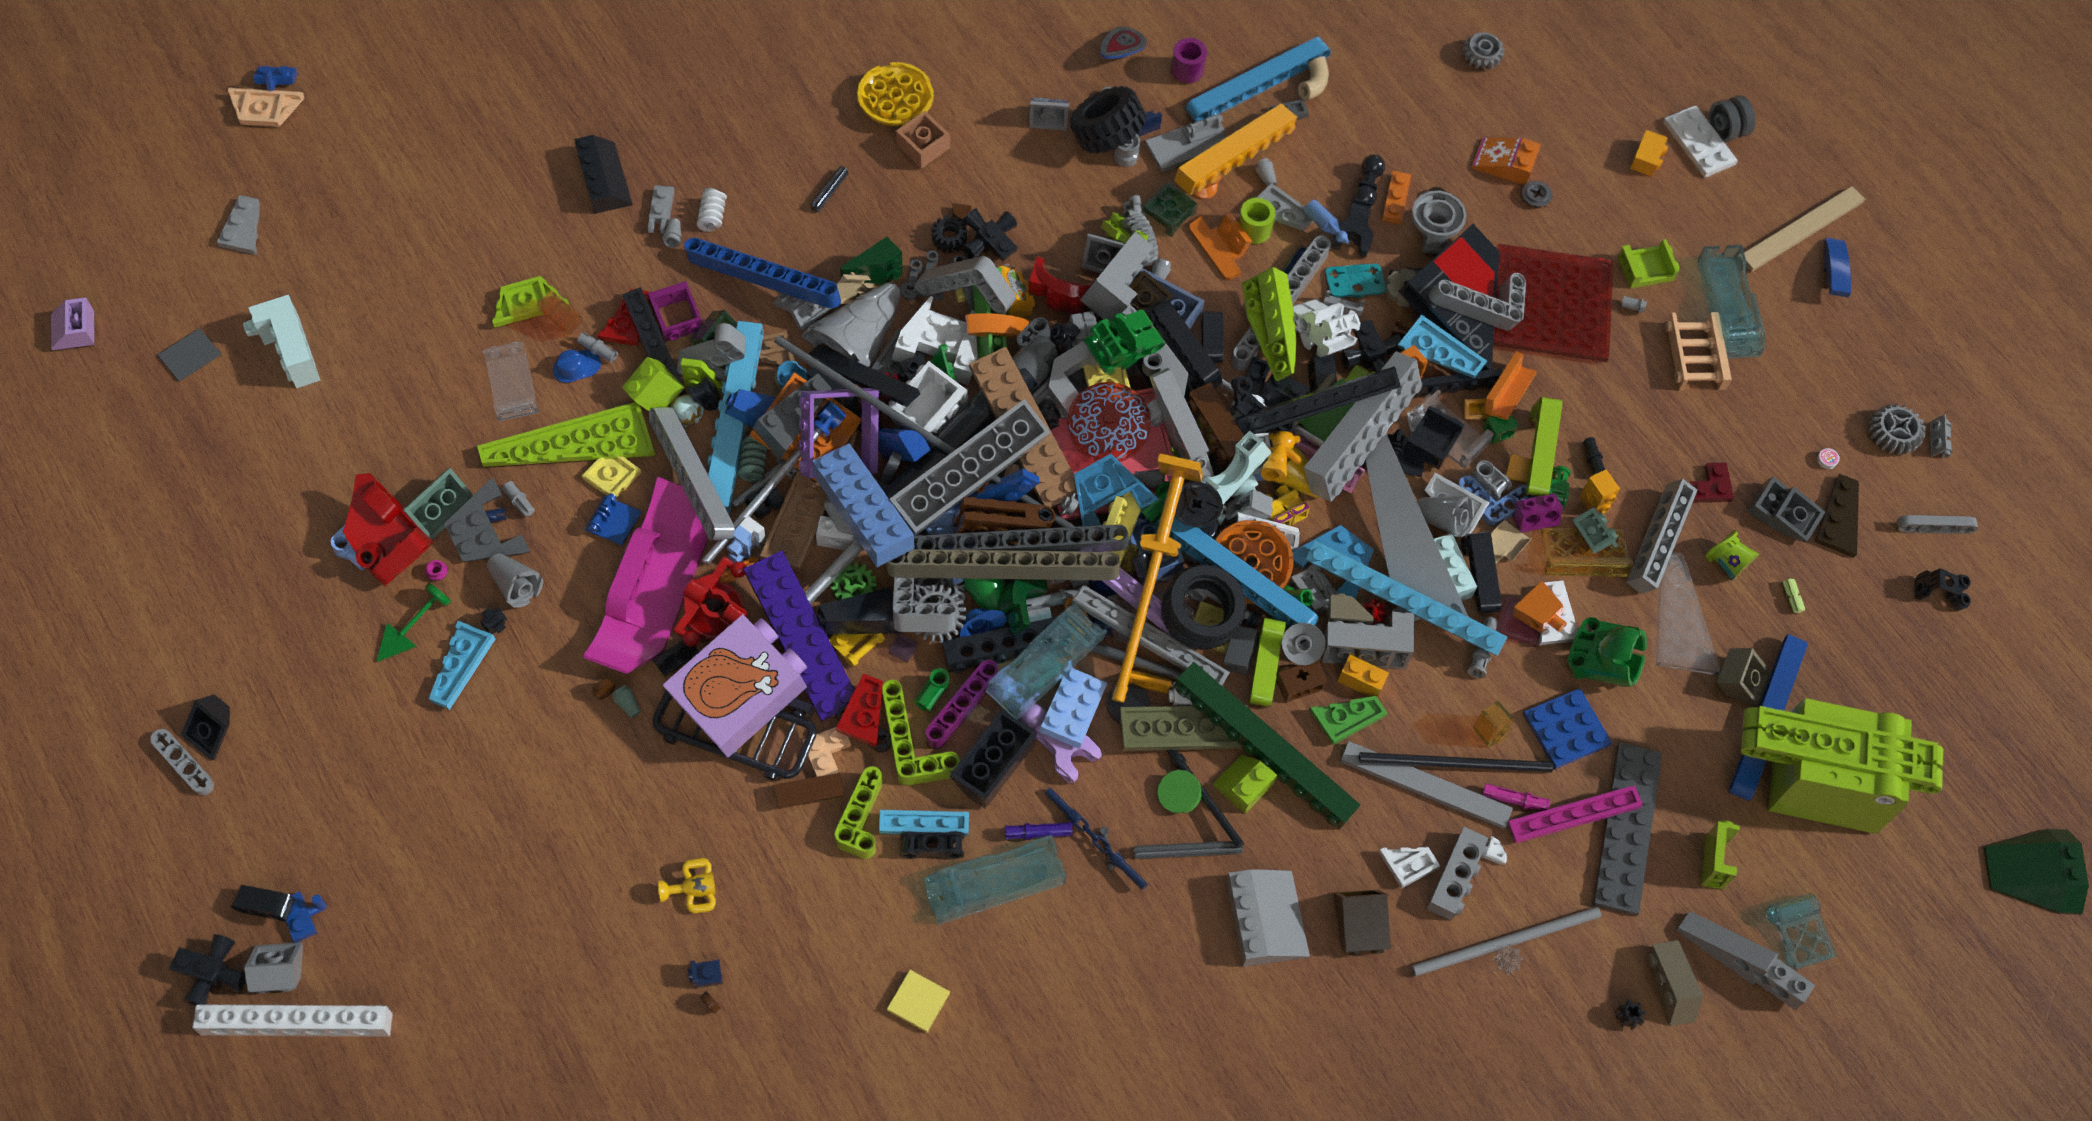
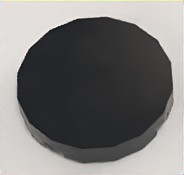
[1107,683,1150,724]

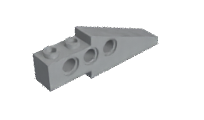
[1149,368,1214,483]
[1676,911,1815,1010]

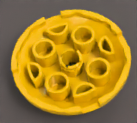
[858,62,934,126]

